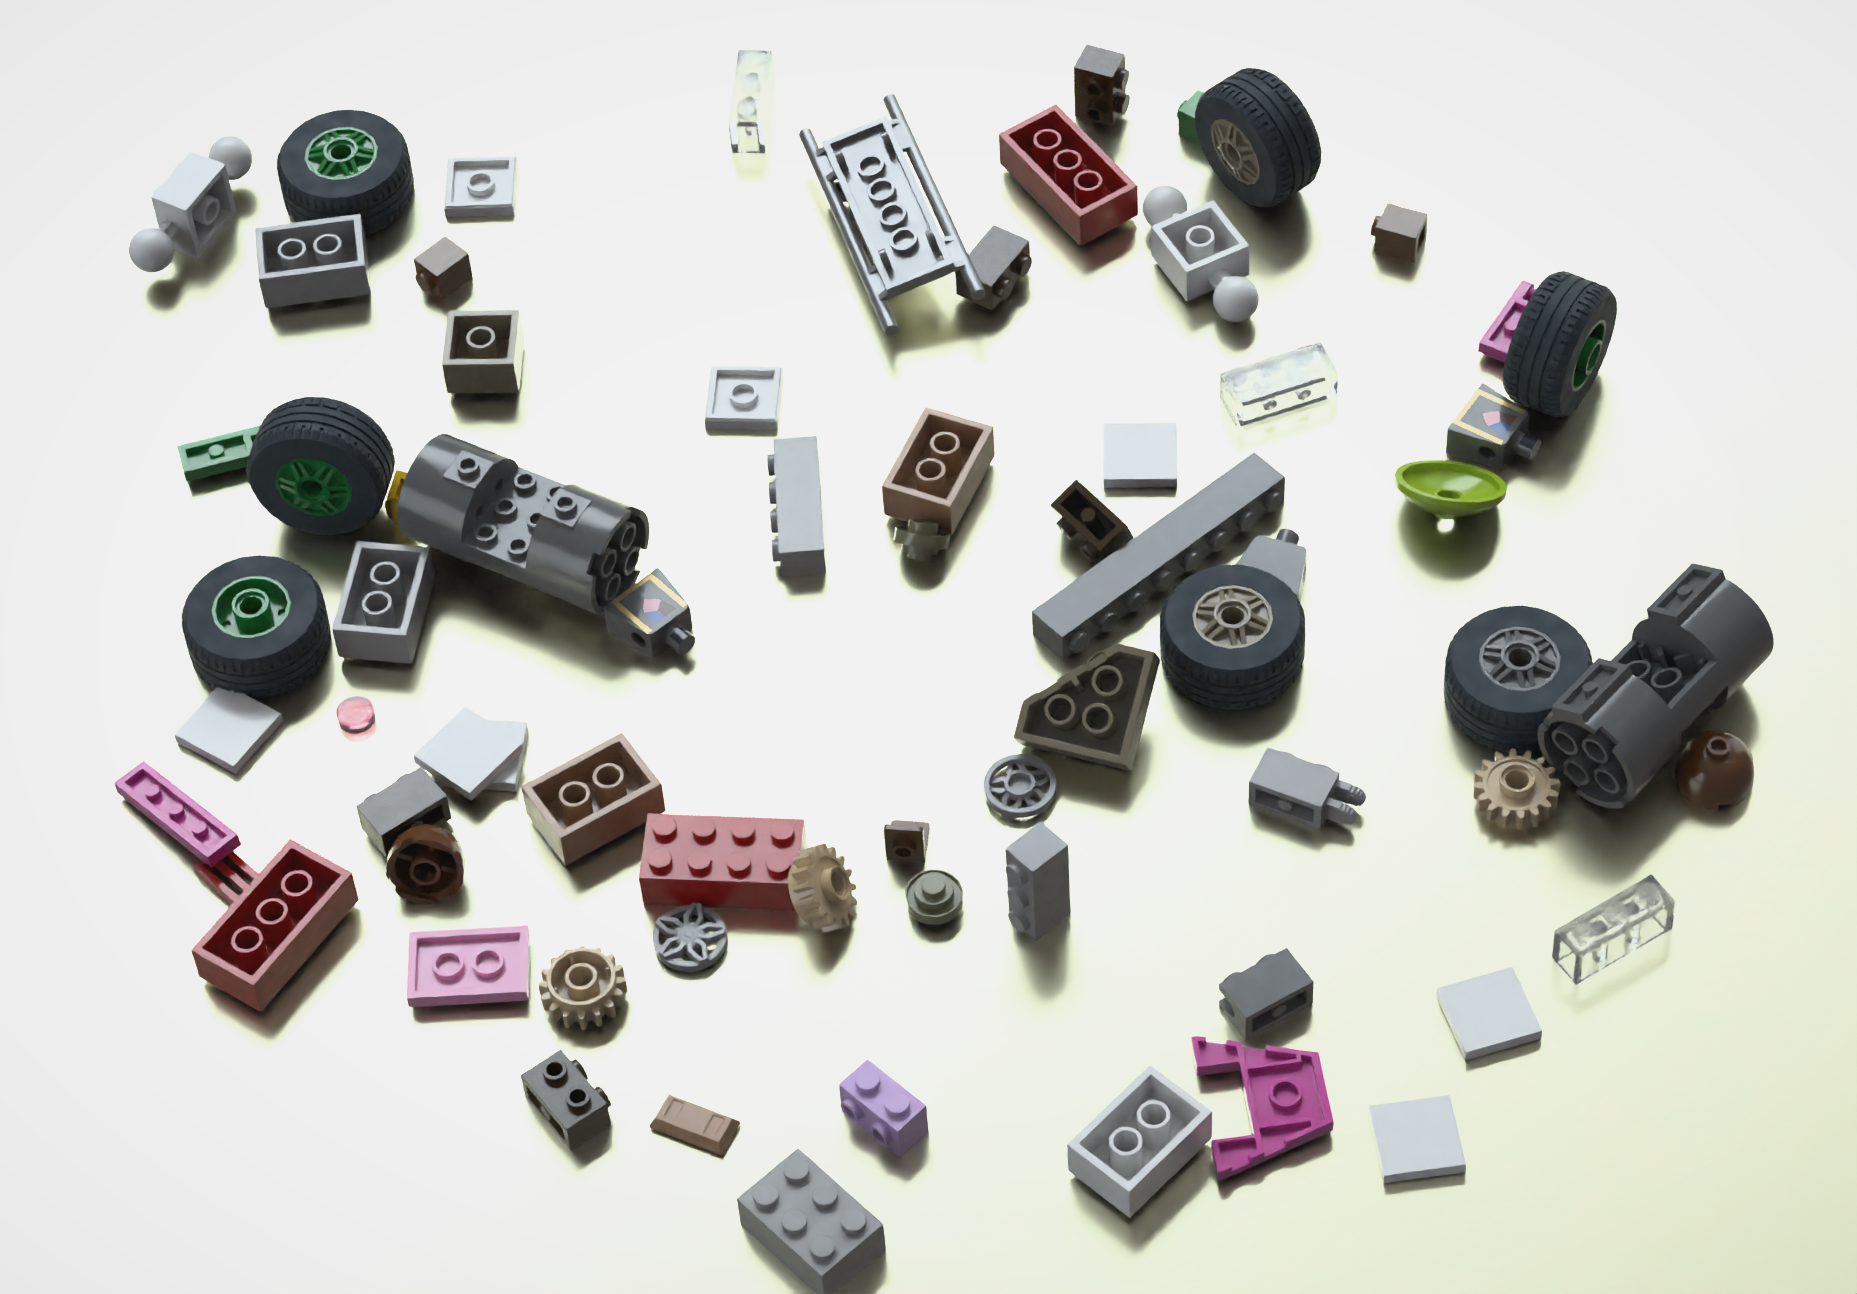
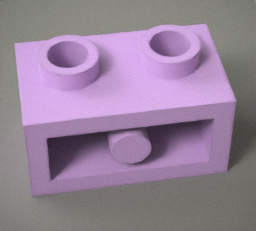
[839,1059,929,1158]

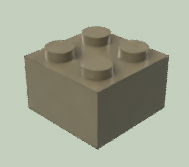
[441,310,525,394]

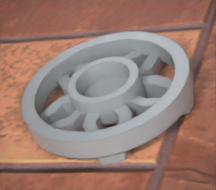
[983,754,1057,819]
[652,903,727,972]

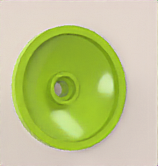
[1394,460,1507,520]

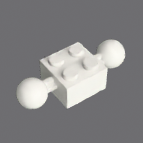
[128,136,253,273]
[1142,185,1259,322]

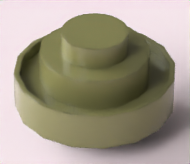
[894,519,950,561]
[905,869,964,925]

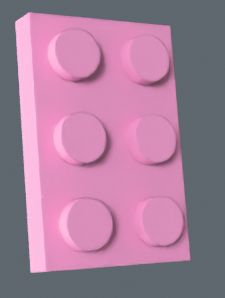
[407,925,530,1007]

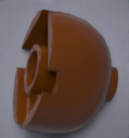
[1675,730,1755,810]
[386,824,466,905]

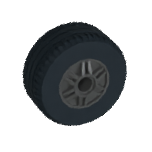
[1443,605,1593,753]

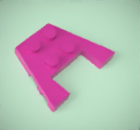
[1191,1036,1334,1180]

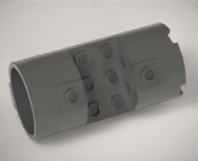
[397,434,650,615]
[1537,563,1774,808]

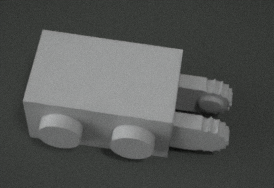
[1248,747,1367,830]

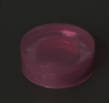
[336,695,376,734]

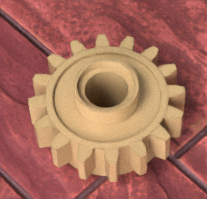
[1473,749,1560,830]
[788,843,858,933]
[538,945,628,1030]

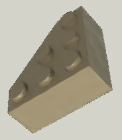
[1013,643,1161,772]

